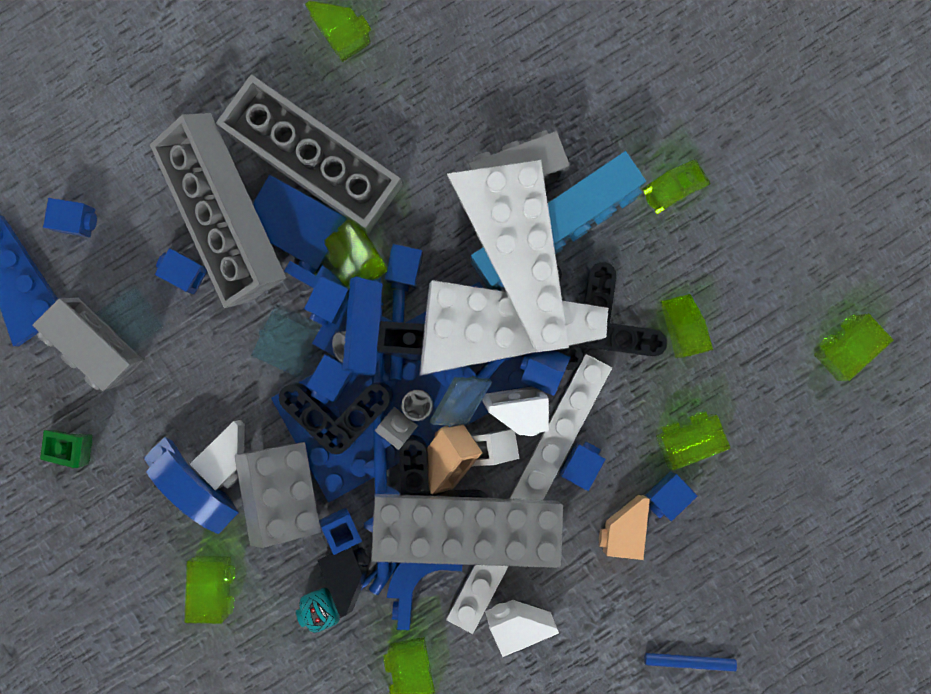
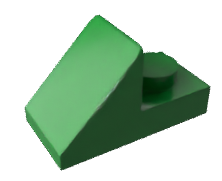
[40,430,93,468]

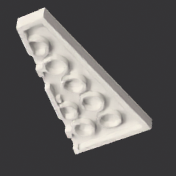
[447,160,569,352]
[420,280,608,375]

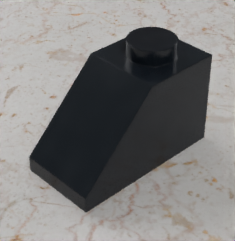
[377,321,425,361]
[317,544,369,618]

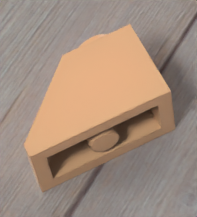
[427,424,483,495]
[599,495,650,560]

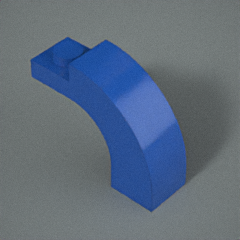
[284,260,348,357]
[144,437,239,534]
[387,563,463,630]

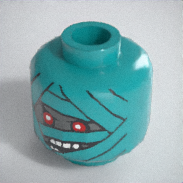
[296,588,340,633]

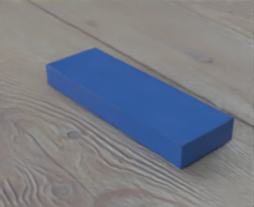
[342,277,382,375]

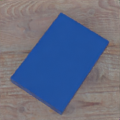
[253,174,348,270]

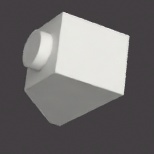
[481,387,549,436]
[190,420,245,490]
[470,429,519,466]
[485,600,559,657]

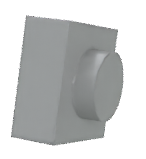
[375,407,418,450]

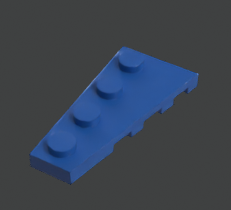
[0,215,58,347]

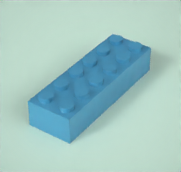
[471,151,647,291]

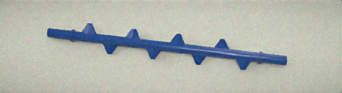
[360,273,400,578]

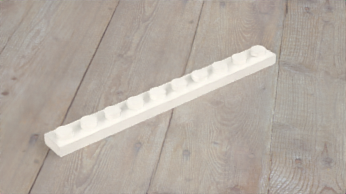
[446,354,612,634]

